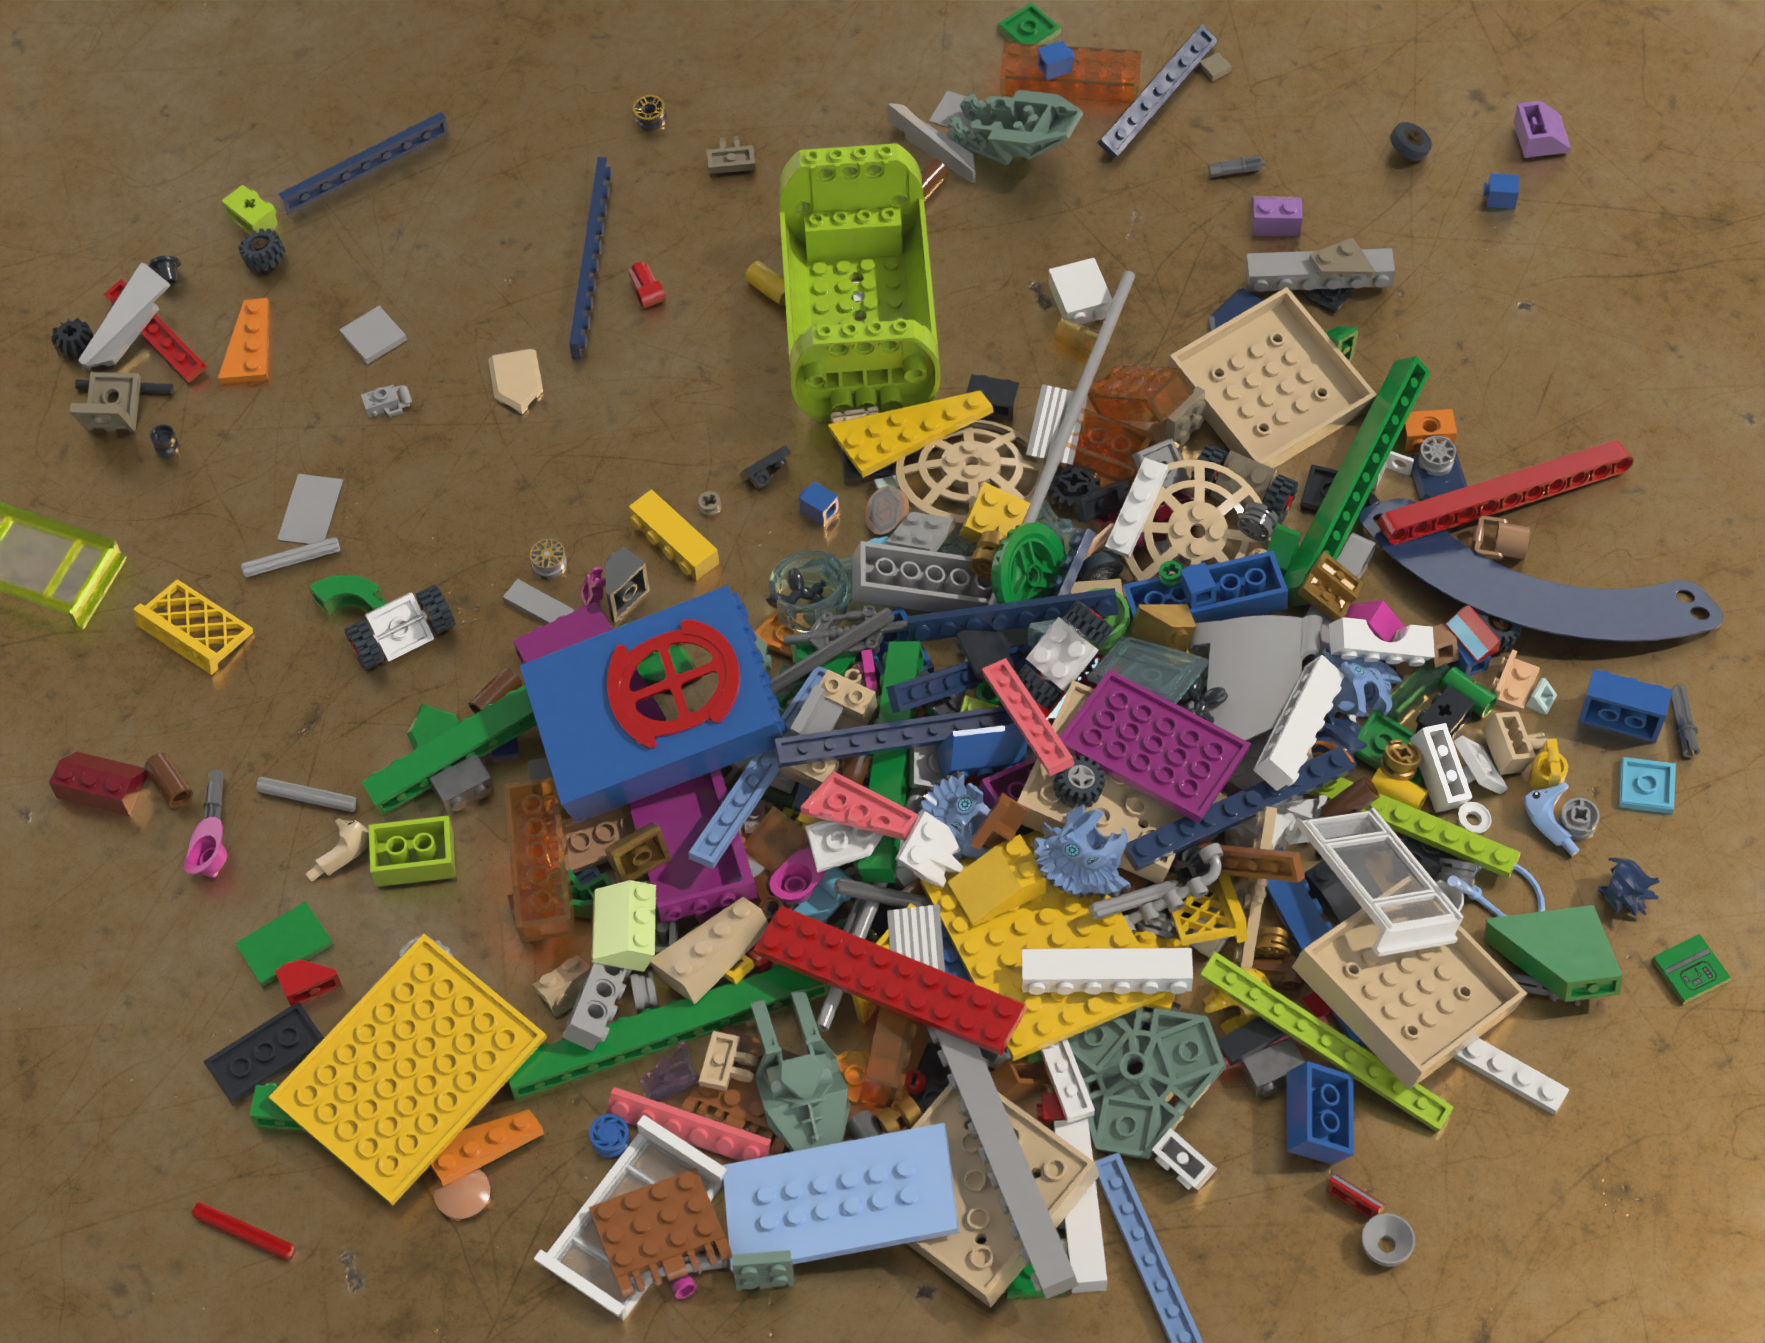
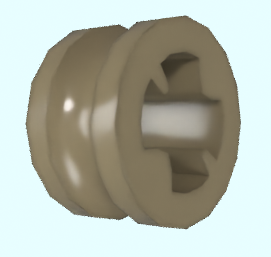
[698,491,721,516]

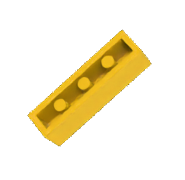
[629,489,719,581]

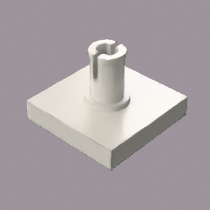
[1453,736,1509,795]

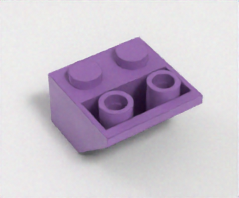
[1513,101,1571,158]

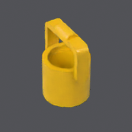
[1529,739,1568,790]

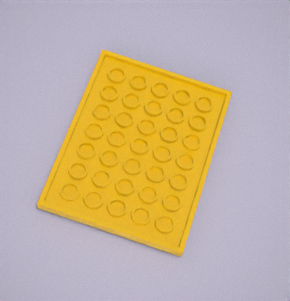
[920,830,1166,1061]
[269,934,547,1206]

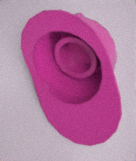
[184,817,228,878]
[769,849,827,905]

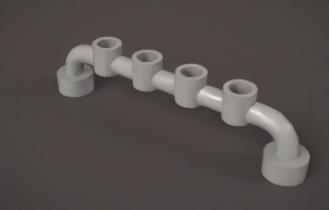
[1123,843,1224,933]

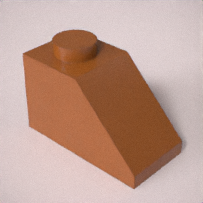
[990,1059,1053,1102]

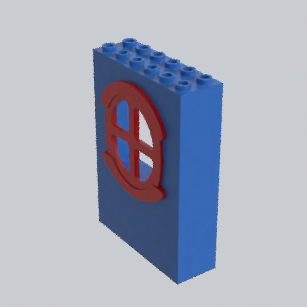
[519,585,788,823]

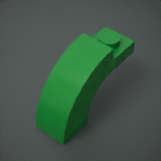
[309,575,387,616]

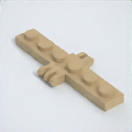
[1233,806,1277,968]

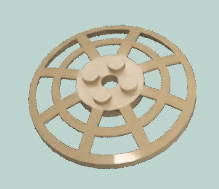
[896,420,1045,528]
[1122,460,1270,581]

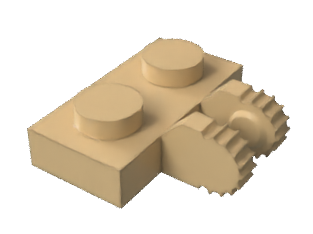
[699,1031,758,1091]

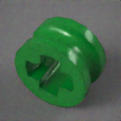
[1159,561,1182,587]

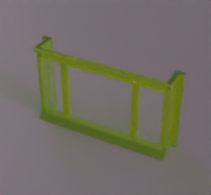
[0,502,127,630]

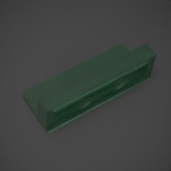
[1378,661,1450,724]

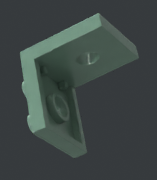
[732,1250,794,1291]

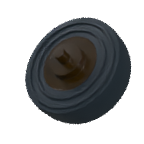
[1390,122,1432,161]

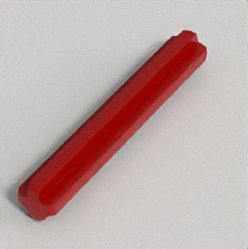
[192,1202,295,1260]

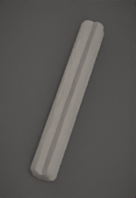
[241,537,340,577]
[256,777,358,812]
[1088,879,1181,919]

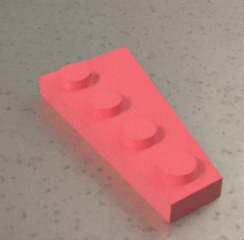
[800,771,919,840]

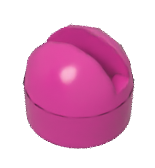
[671,1275,696,1299]

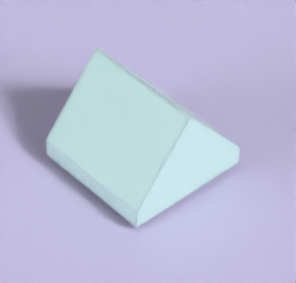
[1525,678,1557,715]

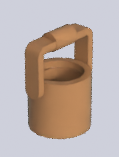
[1472,516,1530,560]

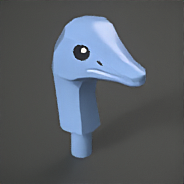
[1523,782,1580,857]

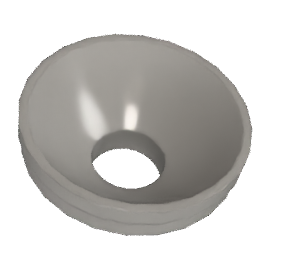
[1362,1213,1415,1266]

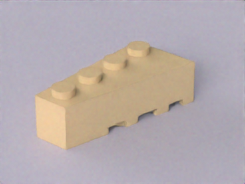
[650,897,769,1004]

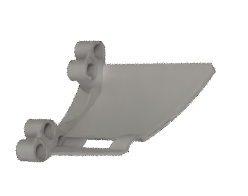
[1188,615,1330,741]

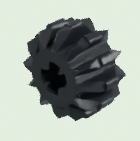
[51,318,94,359]
[1171,844,1211,887]

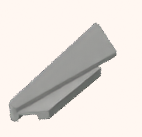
[887,103,975,183]
[78,263,170,372]

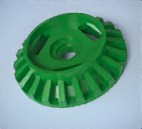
[991,523,1066,629]

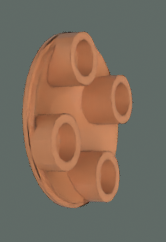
[434,1169,490,1221]

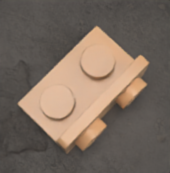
[1490,650,1540,714]

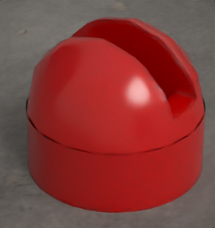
[904,1070,926,1094]

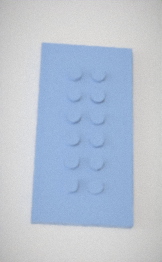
[722,1123,959,1274]

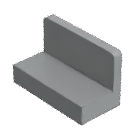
[790,685,843,736]

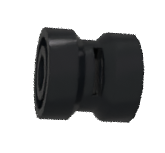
[150,424,180,458]

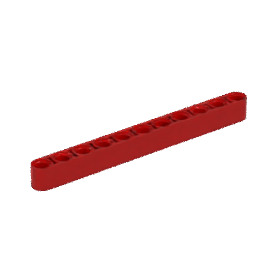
[1377,440,1634,545]

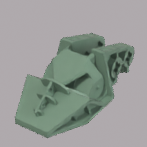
[947,90,1083,165]
[750,989,850,1152]

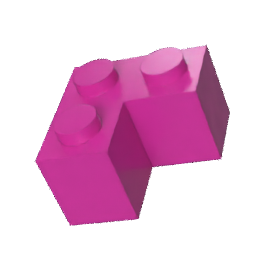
[1344,600,1405,642]

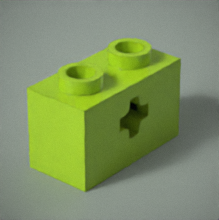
[222,185,278,235]

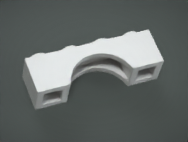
[1329,617,1435,666]

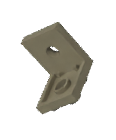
[70,372,141,432]
[1125,386,1206,448]

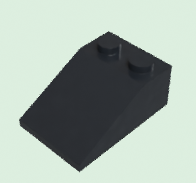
[1304,846,1383,926]

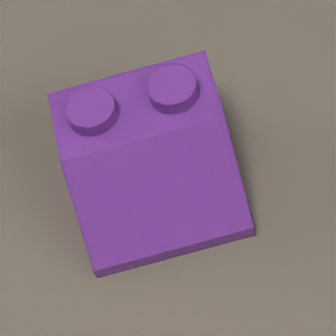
[1252,196,1303,237]

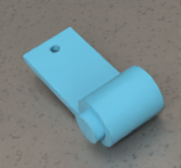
[793,866,855,923]

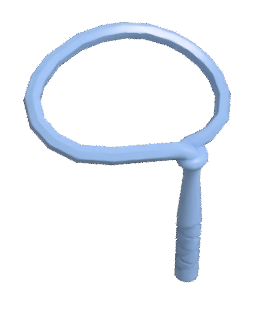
[1448,864,1545,917]

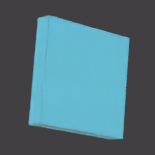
[1618,757,1676,814]

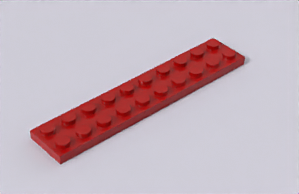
[754,906,1027,1056]

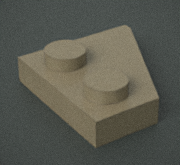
[1309,237,1375,278]

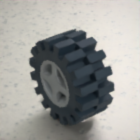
[1053,756,1106,808]

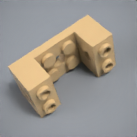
[780,670,877,791]

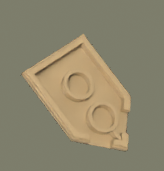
[488,349,543,415]

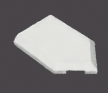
[805,820,883,872]

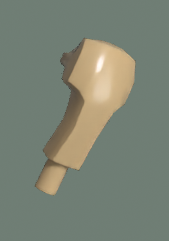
[306,818,369,882]

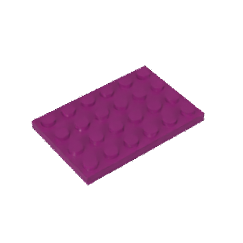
[1059,669,1251,823]

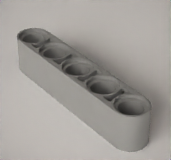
[1306,533,1377,629]

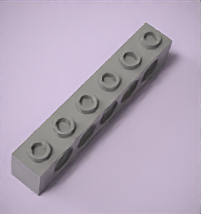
[562,962,632,1051]

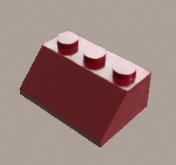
[49,751,148,816]

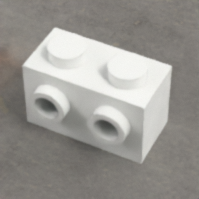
[1152,1128,1217,1190]

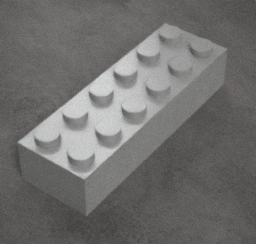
[852,541,993,612]

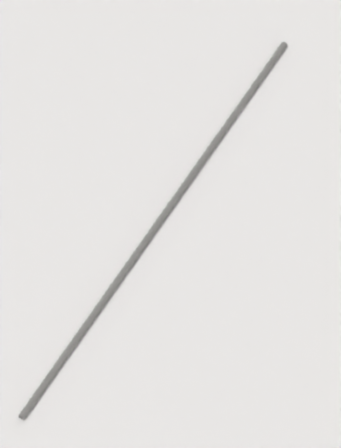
[816,271,1135,1031]

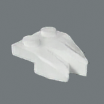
[895,811,963,887]

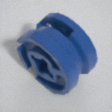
[589,1114,631,1159]

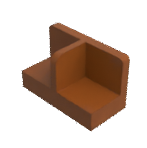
[970,793,1029,850]

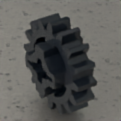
[1047,462,1101,513]

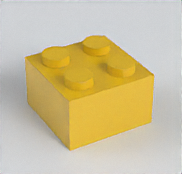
[959,482,1030,543]

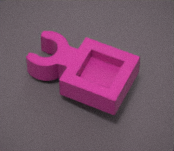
[580,567,606,605]
[857,650,878,699]

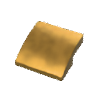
[1298,551,1364,622]

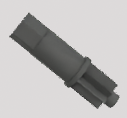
[1208,155,1265,178]
[204,770,224,820]

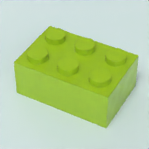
[369,815,456,887]

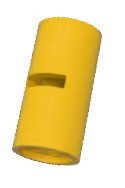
[745,261,786,307]
[1371,767,1429,810]

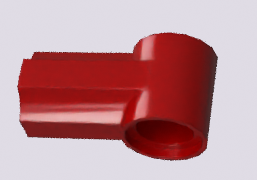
[628,261,666,309]

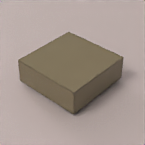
[1199,52,1232,81]

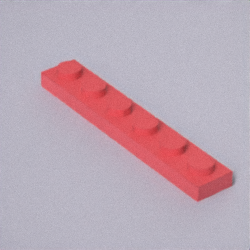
[982,658,1074,776]
[607,1087,771,1161]

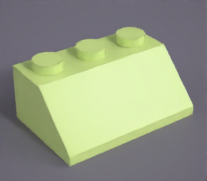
[591,880,656,972]

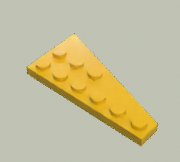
[828,390,993,478]

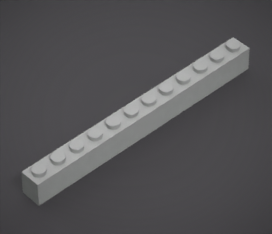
[928,1027,1079,1299]

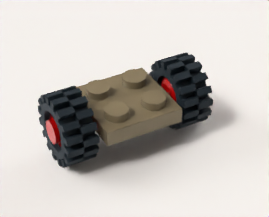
[1190,444,1299,524]

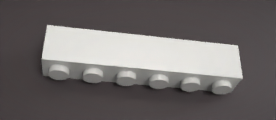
[1253,655,1345,791]
[1022,948,1193,995]
[1053,1118,1107,1293]

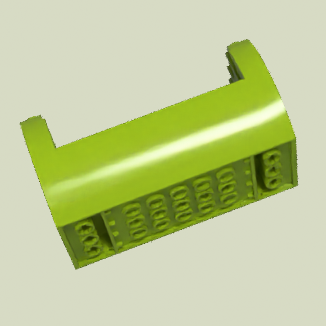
[778,143,940,422]

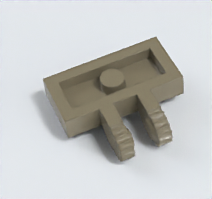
[707,136,756,174]

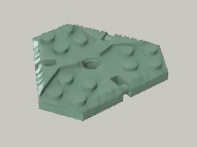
[1067,1007,1227,1159]

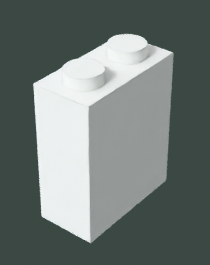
[1048,258,1113,328]

